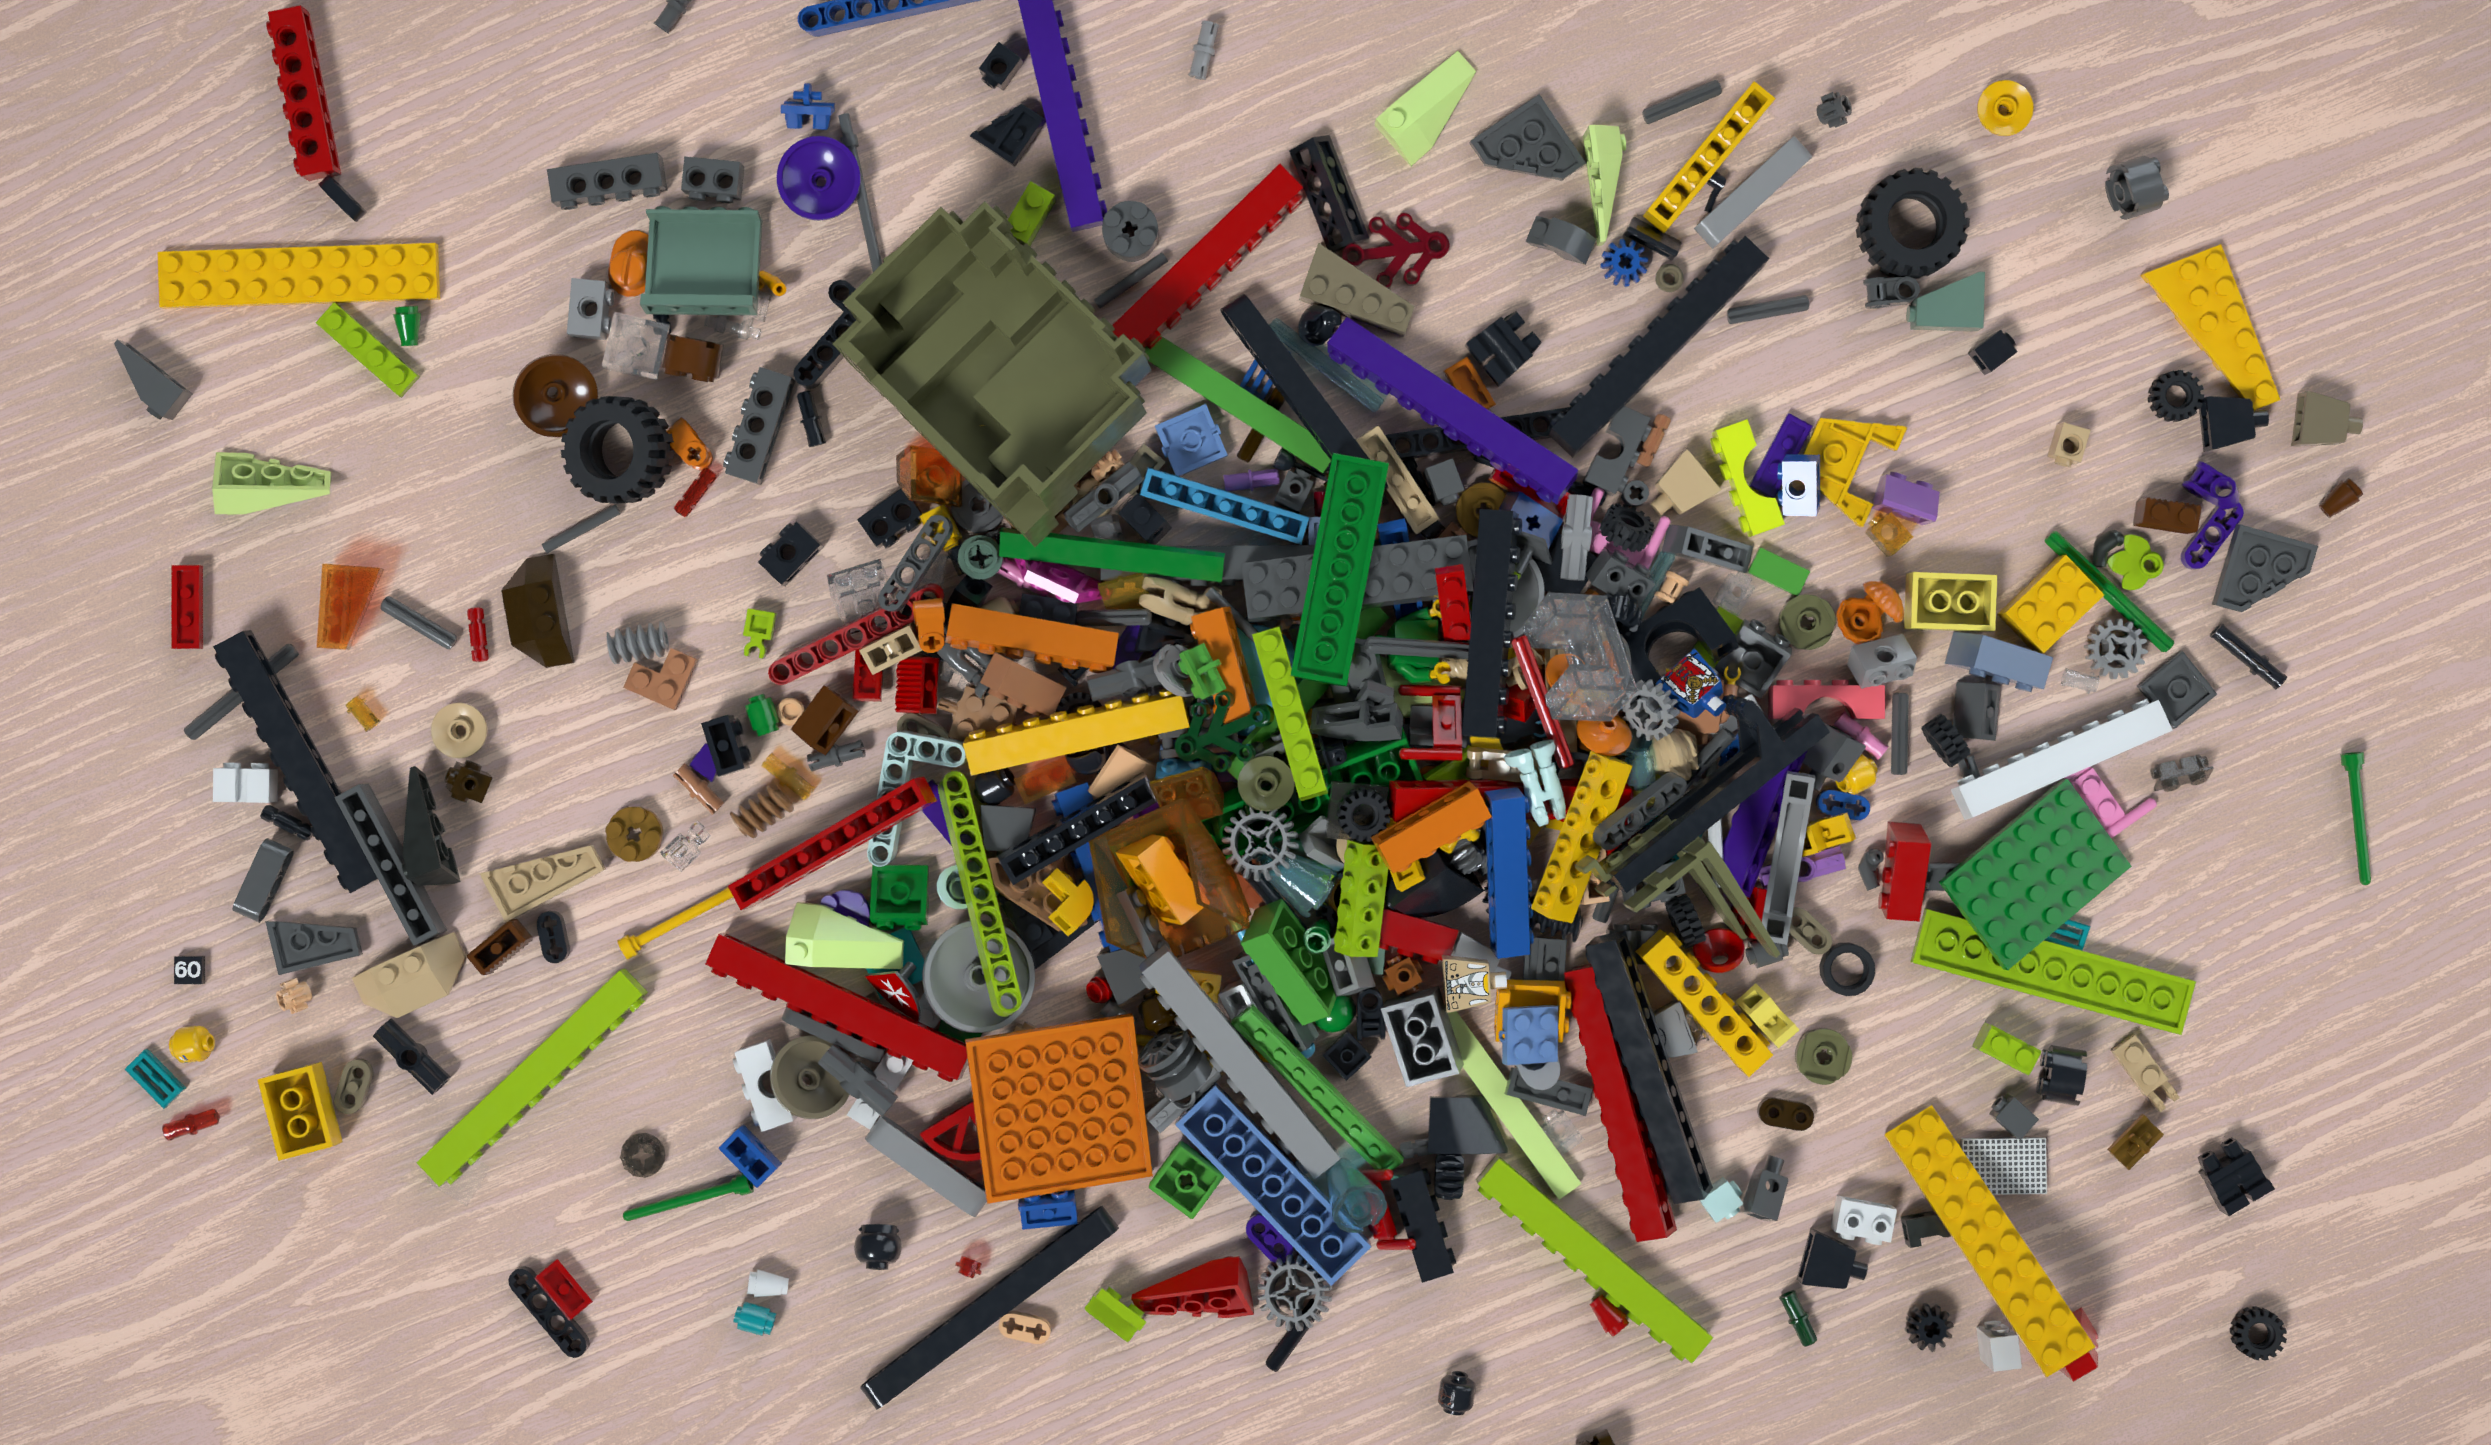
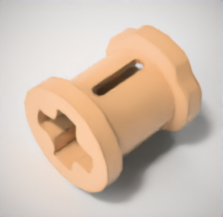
[1654,571,1689,605]

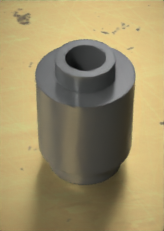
[1745,939,1789,968]

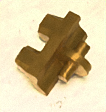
[2107,1114,2164,1170]

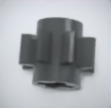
[1816,92,1852,128]

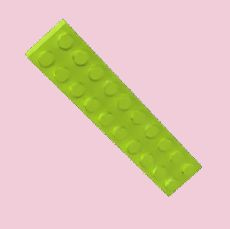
[1910,908,2196,1035]

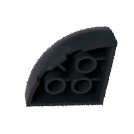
[1385,847,1484,918]

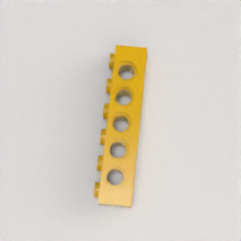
[1643,81,1776,234]
[1531,751,1632,923]
[1635,930,1773,1077]

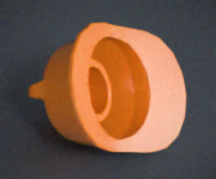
[608,231,649,297]

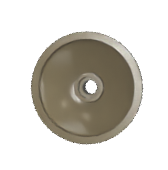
[770,1036,850,1119]

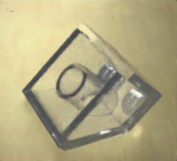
[602,312,670,380]
[827,559,895,634]

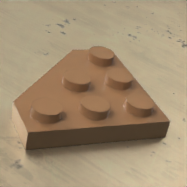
[987,853,1088,931]

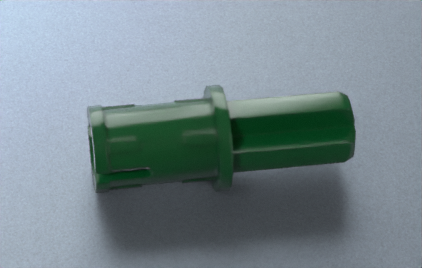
[1779,1290,1817,1347]

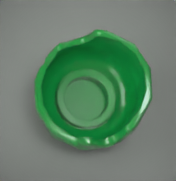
[1314,995,1356,1033]

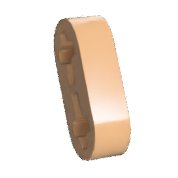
[999,1311,1051,1344]

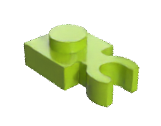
[743,608,777,659]

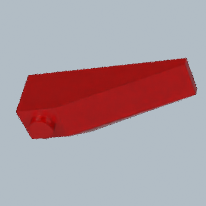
[1131,1256,1254,1318]

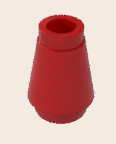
[1589,1294,1629,1337]

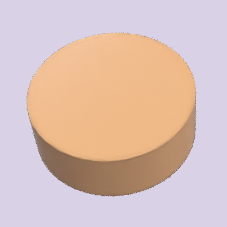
[776,698,805,726]

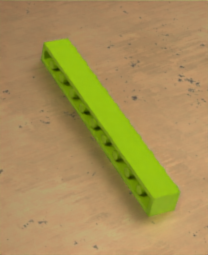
[416,968,648,1187]
[1476,1155,1713,1363]

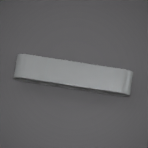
[1694,136,1813,249]
[865,1116,987,1217]

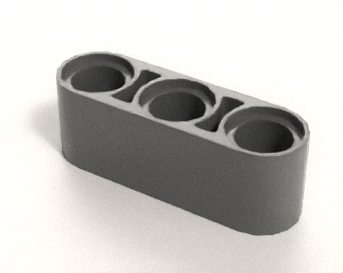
[232,838,294,923]

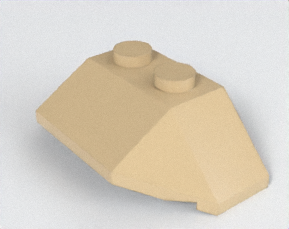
[352,932,466,1018]

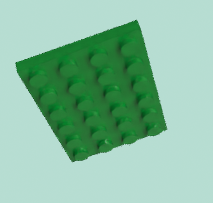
[1939,779,2132,970]

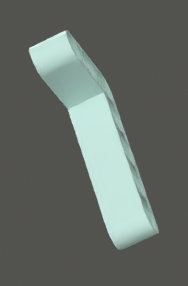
[867,730,967,867]

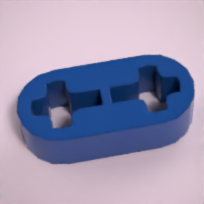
[1816,790,1870,820]

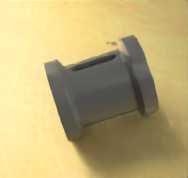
[1621,480,1649,507]

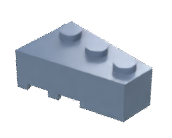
[1945,632,2053,692]

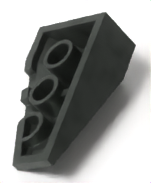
[402,766,461,886]

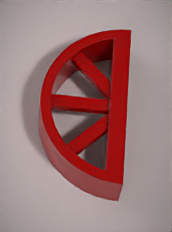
[920,1100,981,1161]

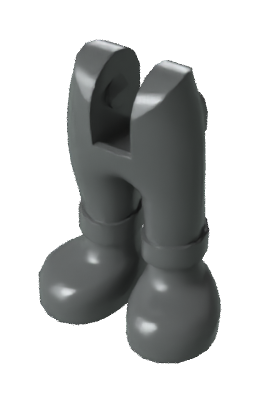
[937,624,1015,699]

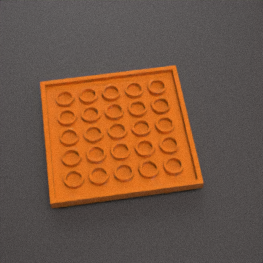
[965,1013,1153,1204]

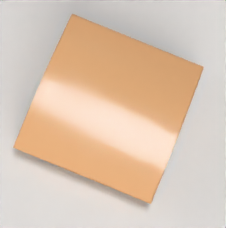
[1088,745,1157,798]

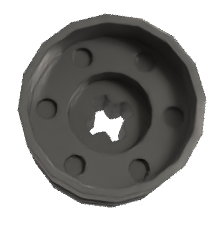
[1138,1025,1213,1101]

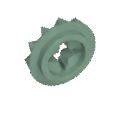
[958,535,1003,580]

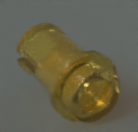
[345,695,381,732]

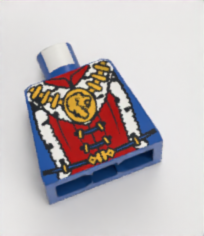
[1656,649,1726,718]

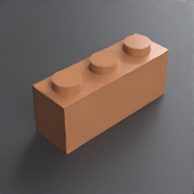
[980,653,1066,717]

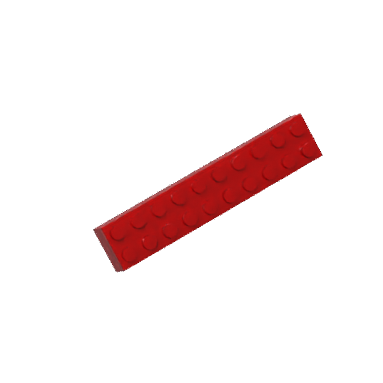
[1112,164,1303,350]

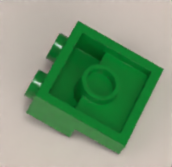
[870,865,929,930]

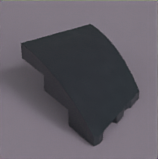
[1427,1094,1508,1154]

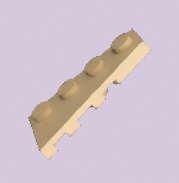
[479,845,606,923]

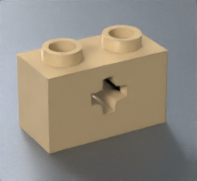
[859,622,922,675]

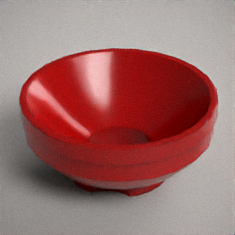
[1693,928,1745,973]

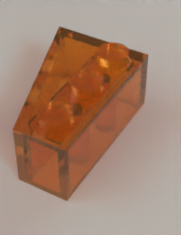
[317,564,384,650]

